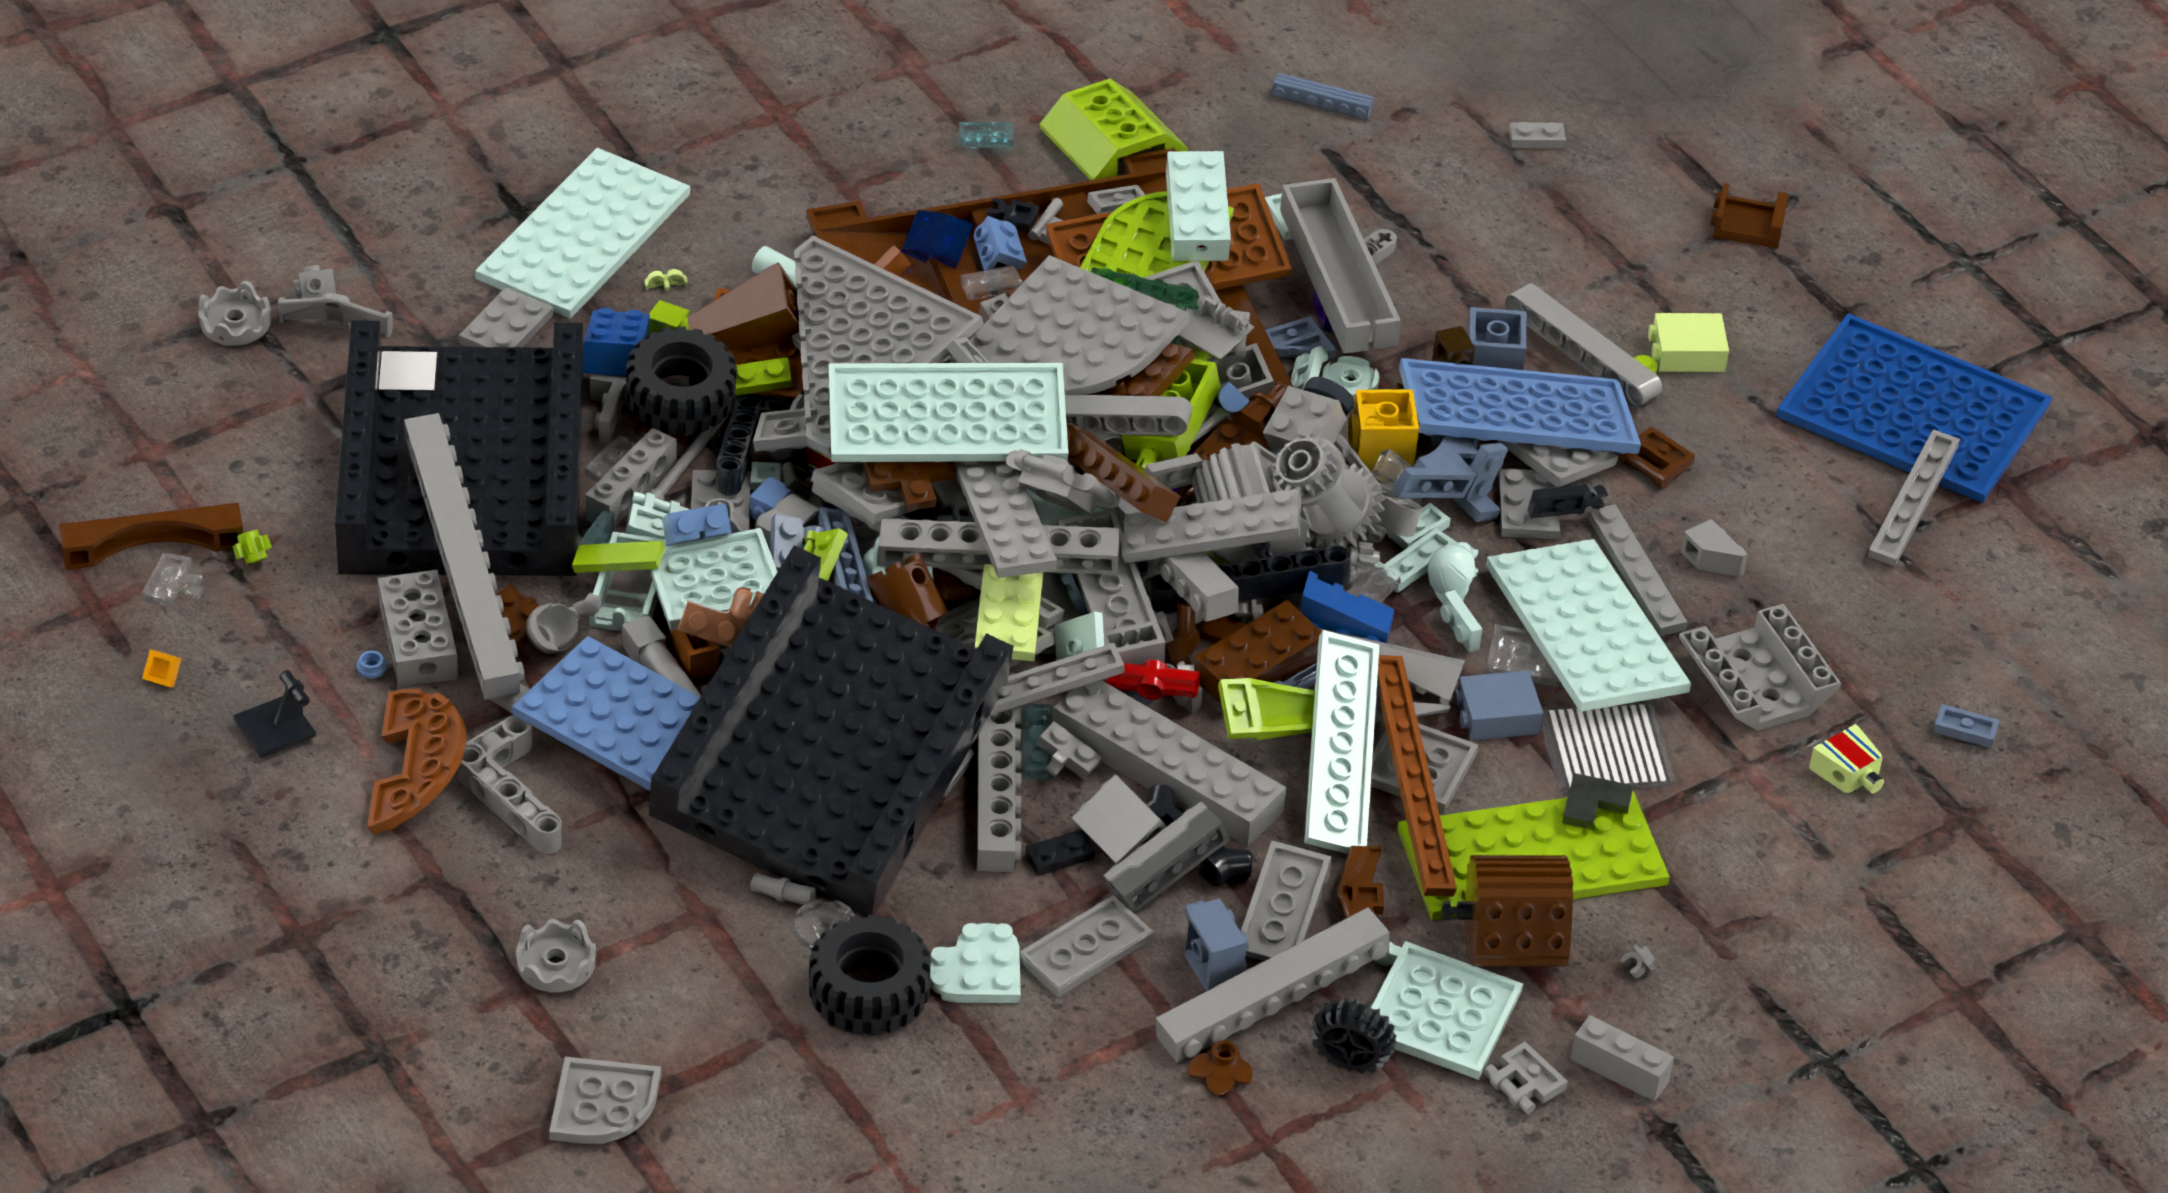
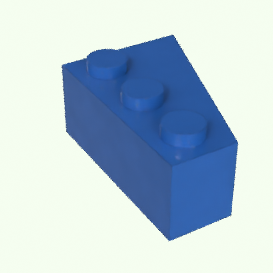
[1301,571,1394,643]

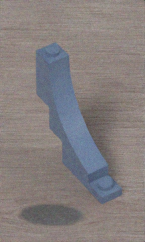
[1392,435,1480,498]

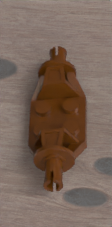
[1177,382,1288,506]

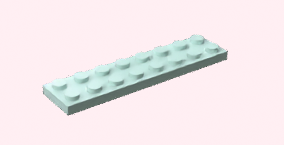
[1304,630,1379,854]

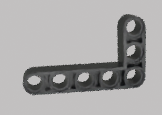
[716,394,795,495]

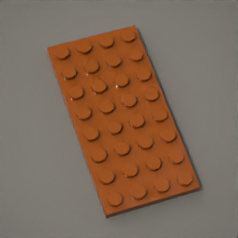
[1045,183,1292,290]

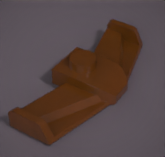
[1336,845,1384,919]

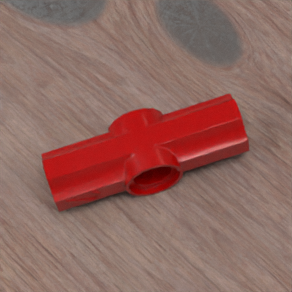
[1106,660,1200,700]

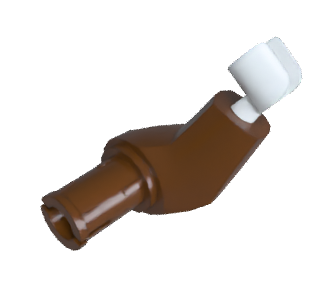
[1165,602,1200,671]

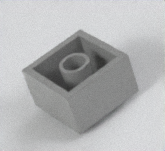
[1208,343,1275,416]

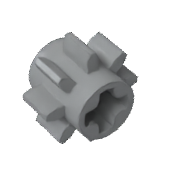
[1348,541,1380,579]

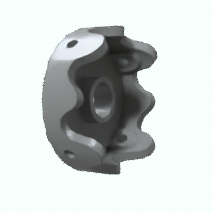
[199,281,271,346]
[516,919,596,993]

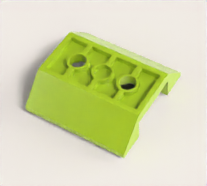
[1040,79,1188,180]

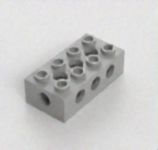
[378,570,458,688]

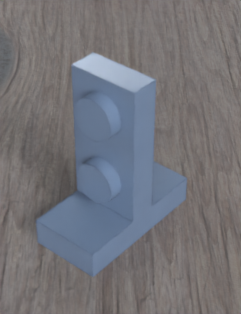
[1452,443,1508,522]

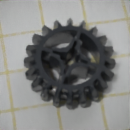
[1310,997,1397,1074]

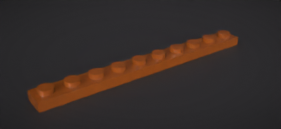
[1377,655,1457,897]

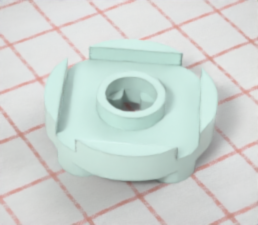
[1322,356,1379,400]

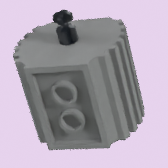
[1191,441,1311,562]

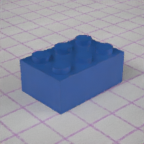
[583,308,650,376]

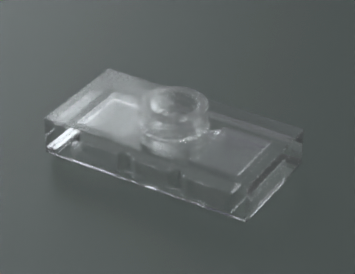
[961,265,1023,301]

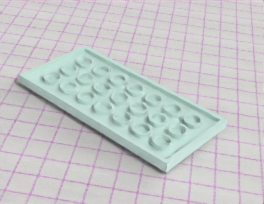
[475,148,690,319]
[829,363,1068,462]
[1486,539,1691,712]

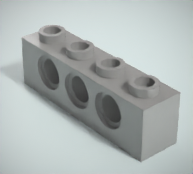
[585,428,677,531]

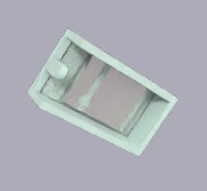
[589,532,667,631]

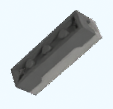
[1103,802,1230,913]

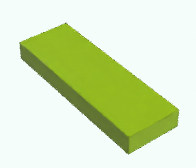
[572,541,665,573]

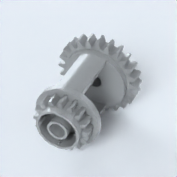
[1273,435,1385,549]

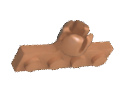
[677,587,764,648]

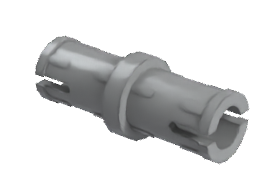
[750,873,816,907]

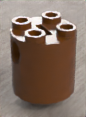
[866,552,948,631]

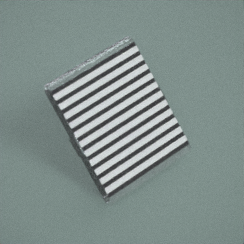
[1541,704,1677,794]

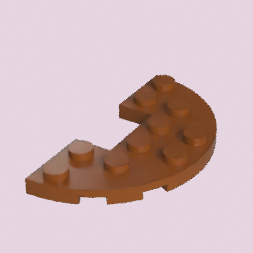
[367,689,467,835]

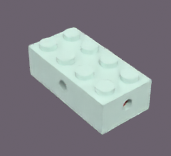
[1166,151,1231,261]

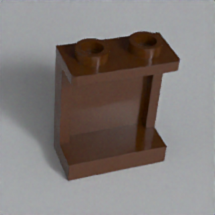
[1710,183,1789,249]

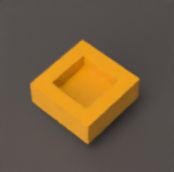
[142,650,182,687]

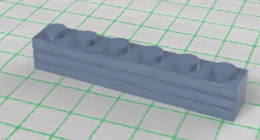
[1272,73,1374,120]

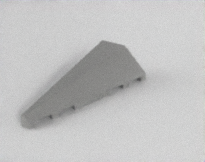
[1318,628,1465,706]

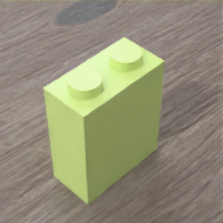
[1648,313,1729,372]

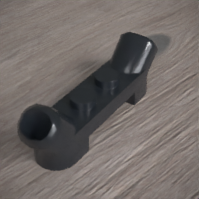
[1145,784,1253,887]

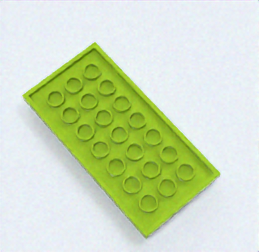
[1397,791,1670,920]

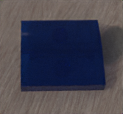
[901,210,973,269]

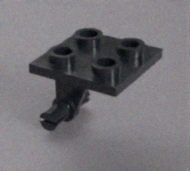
[233,670,316,758]

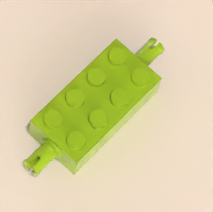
[1121,347,1220,470]

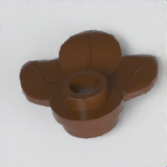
[1188,1040,1253,1096]

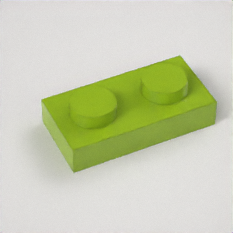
[735,357,793,395]

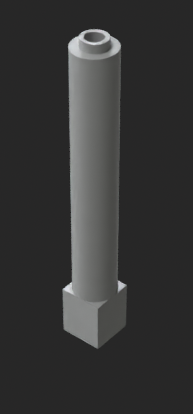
[622,615,701,697]

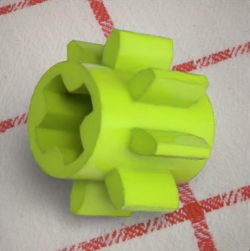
[232,529,272,565]

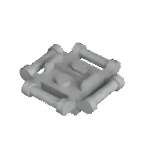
[1006,449,1120,515]

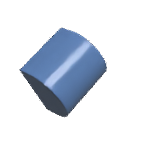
[1217,382,1249,412]

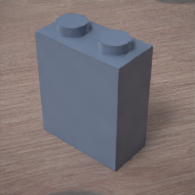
[1453,670,1543,741]

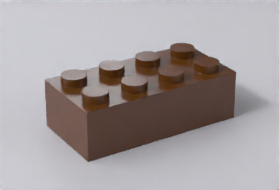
[1194,600,1322,706]

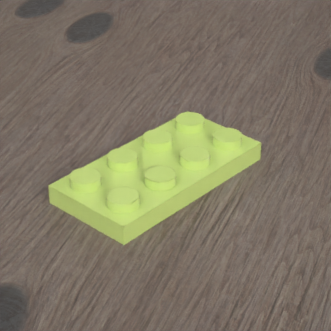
[975,564,1043,661]

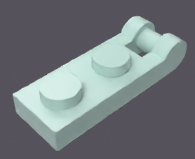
[1290,346,1328,390]

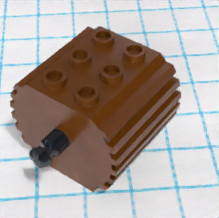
[1441,855,1573,967]

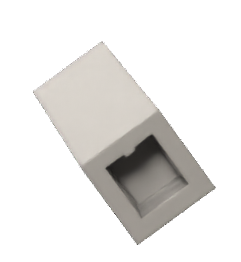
[1680,519,1748,577]

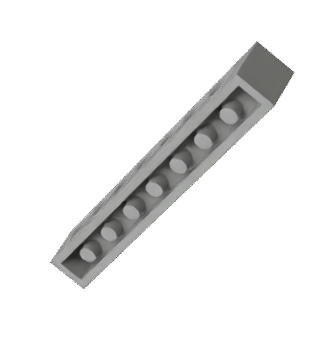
[878,519,1120,575]
[977,672,1021,872]

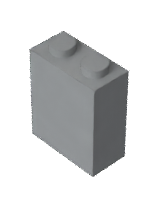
[1072,774,1167,864]

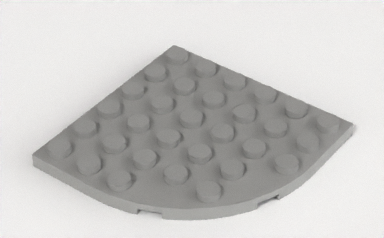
[950,255,1190,395]

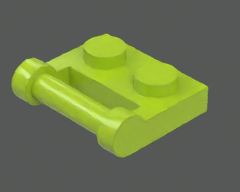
[803,528,848,581]

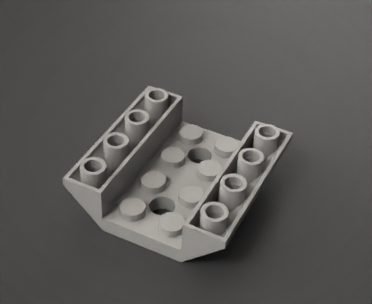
[1679,604,1841,731]

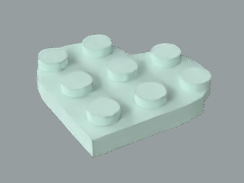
[929,923,1021,1003]

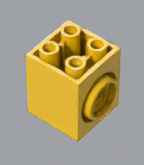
[1348,389,1419,480]

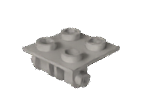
[1177,295,1254,361]

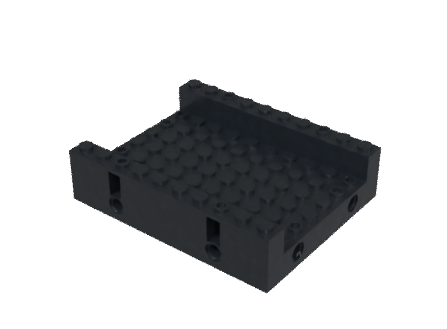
[335,320,584,576]
[649,545,1014,918]

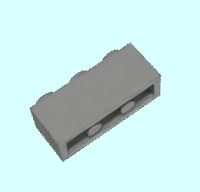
[1570,1015,1674,1102]

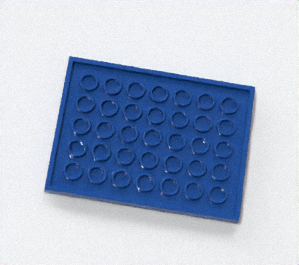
[1776,313,2053,503]

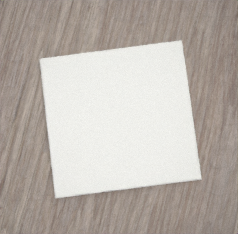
[379,351,437,390]

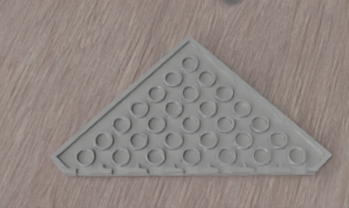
[794,235,983,457]

